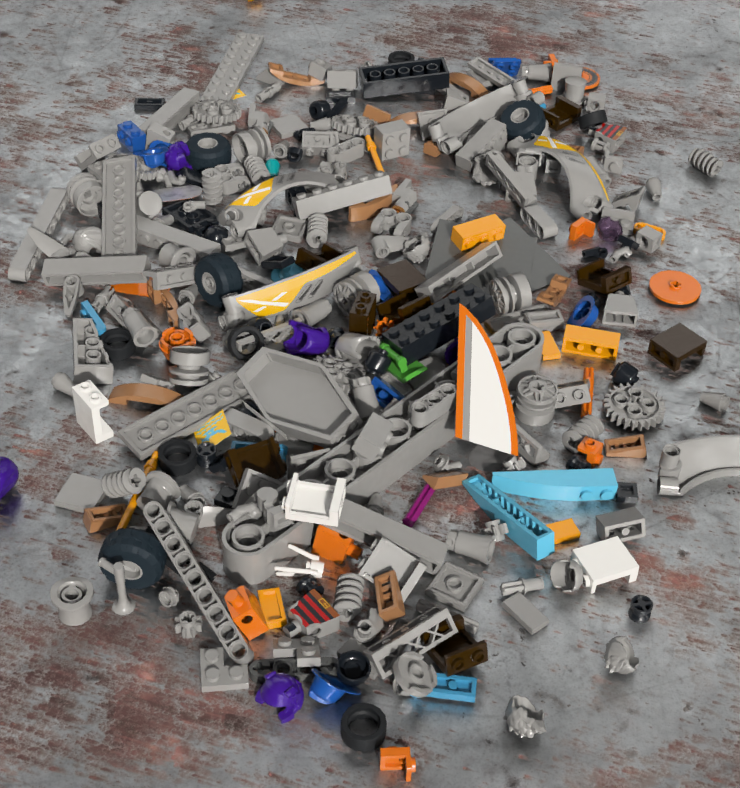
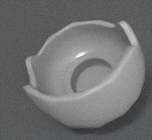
[550,559,583,592]

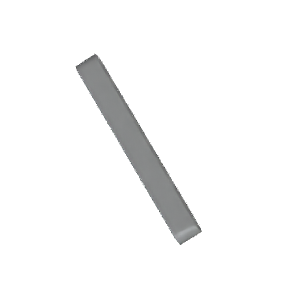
[8,188,70,282]
[143,501,254,665]

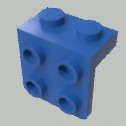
[488,58,521,77]

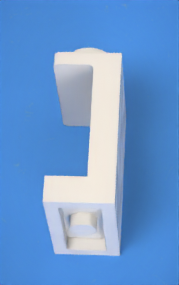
[72,380,114,444]
[282,472,346,527]
[571,536,640,594]

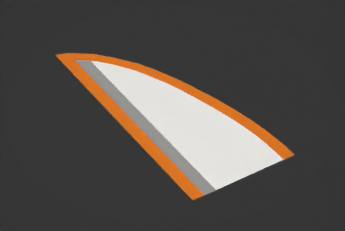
[455,303,518,457]

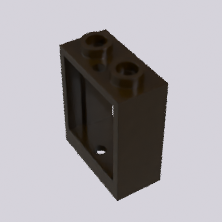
[349,291,377,336]

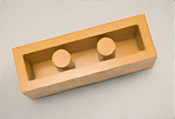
[451,214,506,251]
[561,324,621,361]

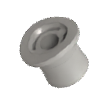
[561,76,587,105]
[137,191,162,220]
[158,243,196,267]
[136,471,181,517]
[163,501,201,545]
[50,577,94,626]

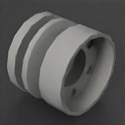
[232,126,271,165]
[66,172,102,216]
[333,270,381,316]
[489,272,532,315]
[168,346,210,386]
[514,375,558,426]

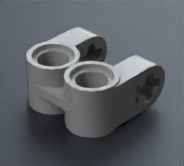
[215,163,251,195]
[371,208,412,237]

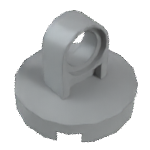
[392,651,437,698]

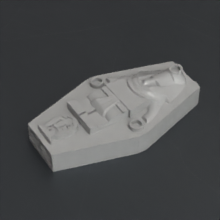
[236,347,363,450]

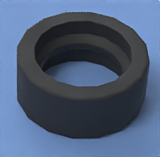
[388,51,415,64]
[578,110,608,129]
[227,325,265,361]
[100,328,136,361]
[158,439,197,476]
[340,703,387,752]

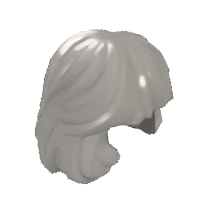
[72,226,102,254]

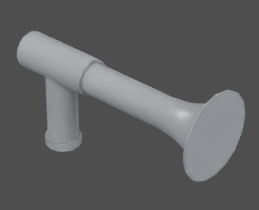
[98,557,136,615]

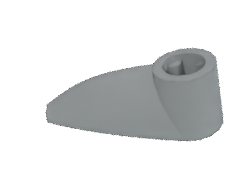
[27,226,70,259]
[371,235,412,258]
[63,275,85,317]
[184,500,233,528]

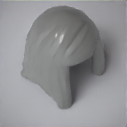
[472,150,505,186]
[334,332,381,373]

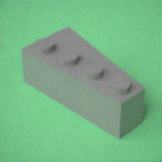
[455,118,507,172]
[72,318,114,384]

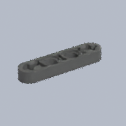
[249,657,338,684]

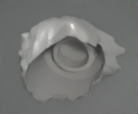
[402,231,430,264]
[604,636,639,675]
[503,694,546,738]

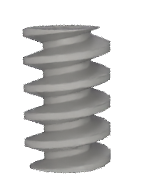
[688,148,723,177]
[244,155,271,185]
[201,168,223,205]
[306,213,328,248]
[562,414,604,454]
[101,467,147,498]
[333,573,365,623]

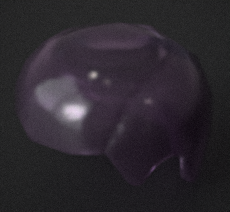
[597,217,623,242]

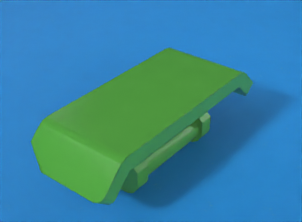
[379,341,428,384]

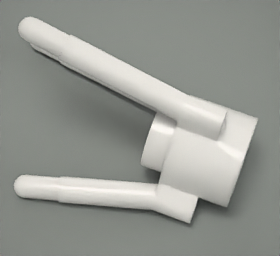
[274,544,324,579]

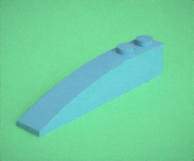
[491,468,618,501]
[462,474,555,561]

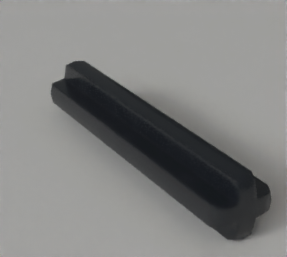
[325,97,348,120]

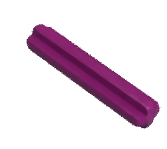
[402,482,435,528]

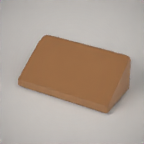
[362,104,391,124]
[422,470,468,490]

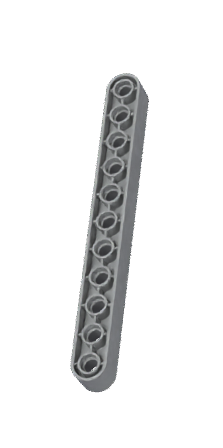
[222,322,544,585]

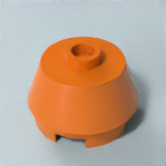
[159,327,196,361]

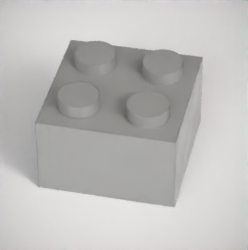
[374,119,410,161]

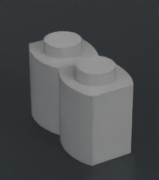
[177,302,211,343]

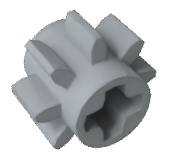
[502,455,526,472]
[481,519,509,542]
[175,610,202,639]

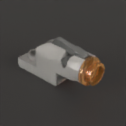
[248,103,273,136]
[392,178,419,214]

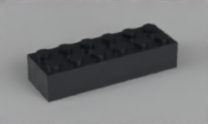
[359,57,449,99]
[382,283,496,366]

